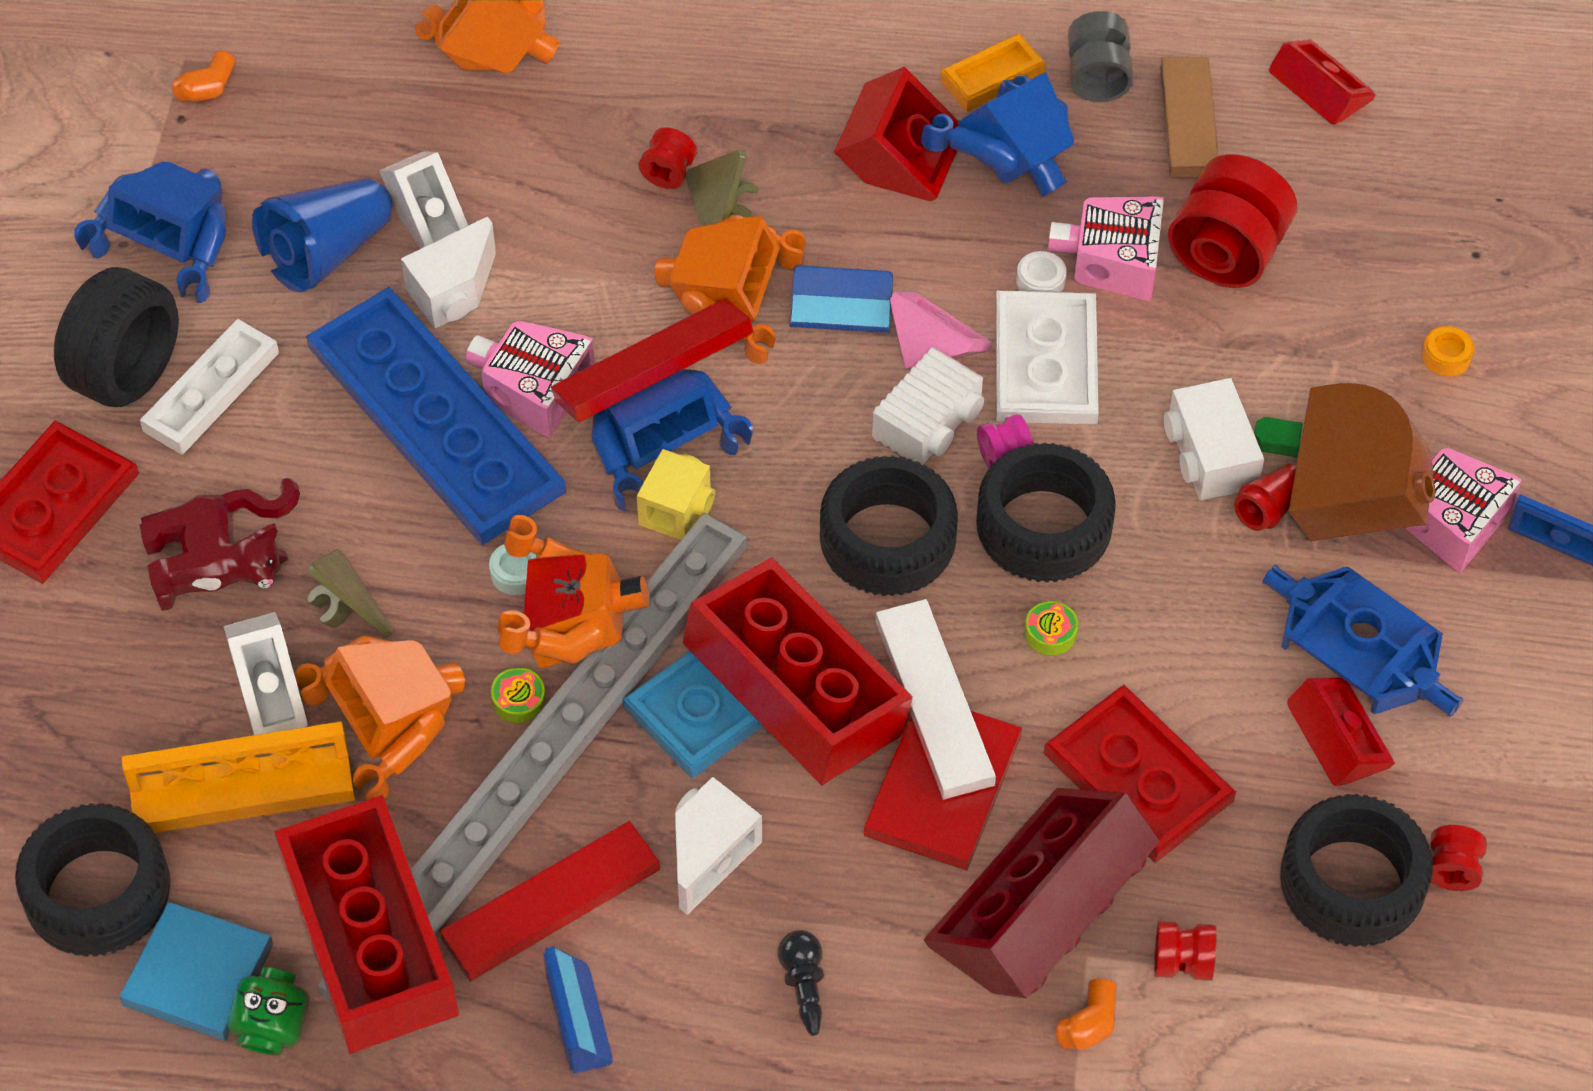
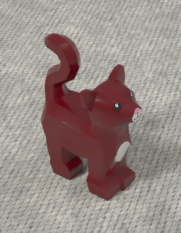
[139,478,300,611]

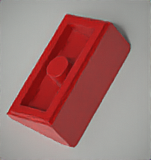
[1269,39,1376,125]
[1287,678,1395,786]

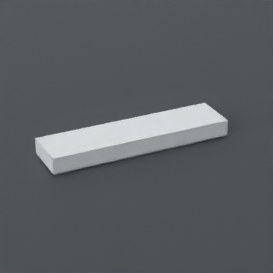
[876,599,996,800]

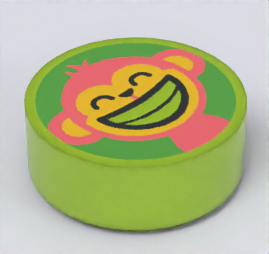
[1024,601,1079,656]
[491,667,545,723]

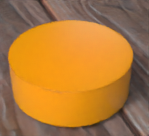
[1422,326,1475,377]

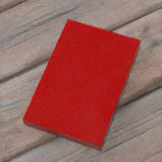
[0,420,139,584]
[1044,684,1236,863]
[864,711,1022,871]

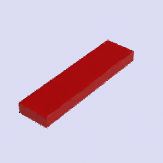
[551,298,754,422]
[440,821,660,982]

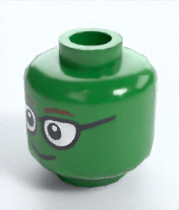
[228,967,309,1056]

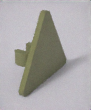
[686,150,758,226]
[307,549,394,637]

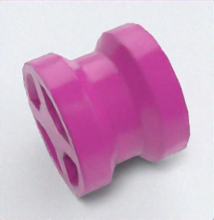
[977,413,1034,469]

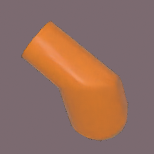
[172,51,236,102]
[1055,978,1117,1050]

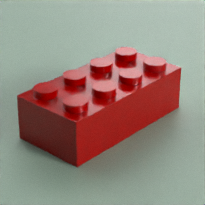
[682,557,913,786]
[274,795,459,1054]

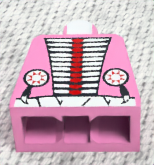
[1048,197,1164,301]
[466,320,595,438]
[1405,448,1522,573]

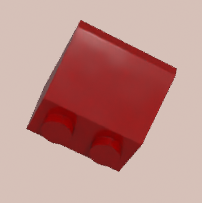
[834,66,959,201]

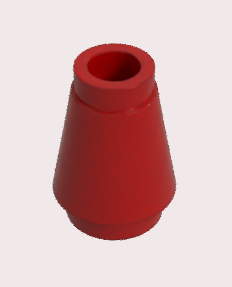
[1234,464,1297,531]

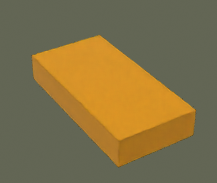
[940,33,1046,112]

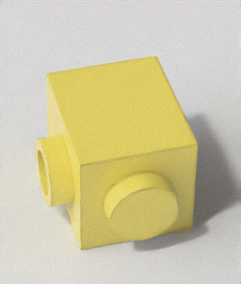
[637,449,716,540]

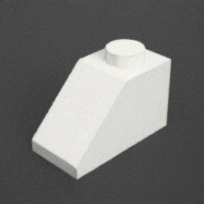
[379,151,468,249]
[401,216,496,329]
[223,612,308,735]
[675,777,762,915]

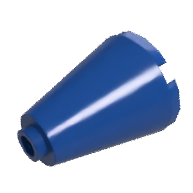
[252,178,393,293]

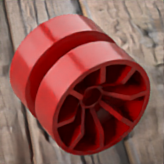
[1168,154,1298,288]

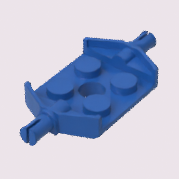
[1262,565,1464,717]

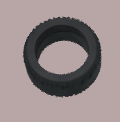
[54,267,179,407]
[976,443,1116,582]
[820,456,958,596]
[1280,794,1433,947]
[15,803,170,957]

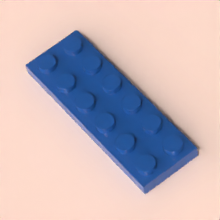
[306,287,566,545]

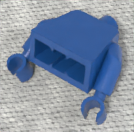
[920,72,1074,197]
[74,162,227,303]
[592,369,753,511]

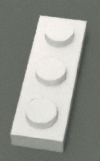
[140,319,279,455]

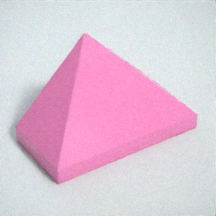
[890,291,993,369]

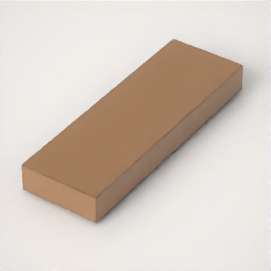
[1160,57,1219,177]

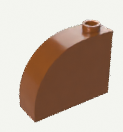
[1289,383,1435,541]

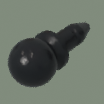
[777,930,824,1036]

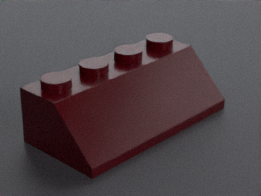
[923,788,1160,999]

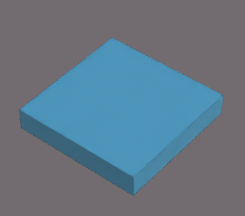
[623,651,763,779]
[119,902,273,1041]

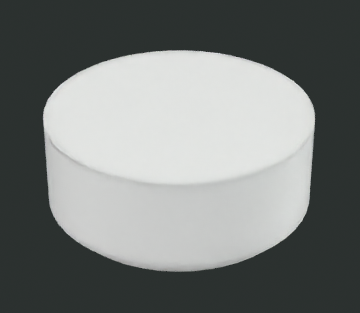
[1016,251,1067,292]

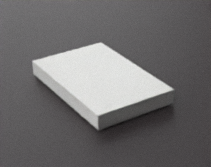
[996,291,1099,425]

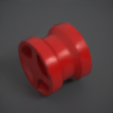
[638,127,697,189]
[1430,825,1487,891]

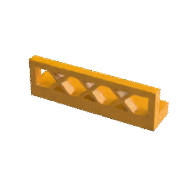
[122,721,355,833]

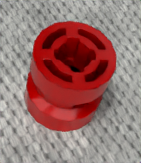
[1154,921,1216,981]

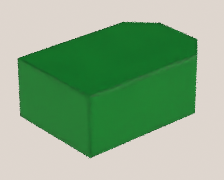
[1254,417,1303,458]

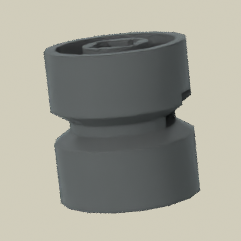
[1068,11,1133,102]

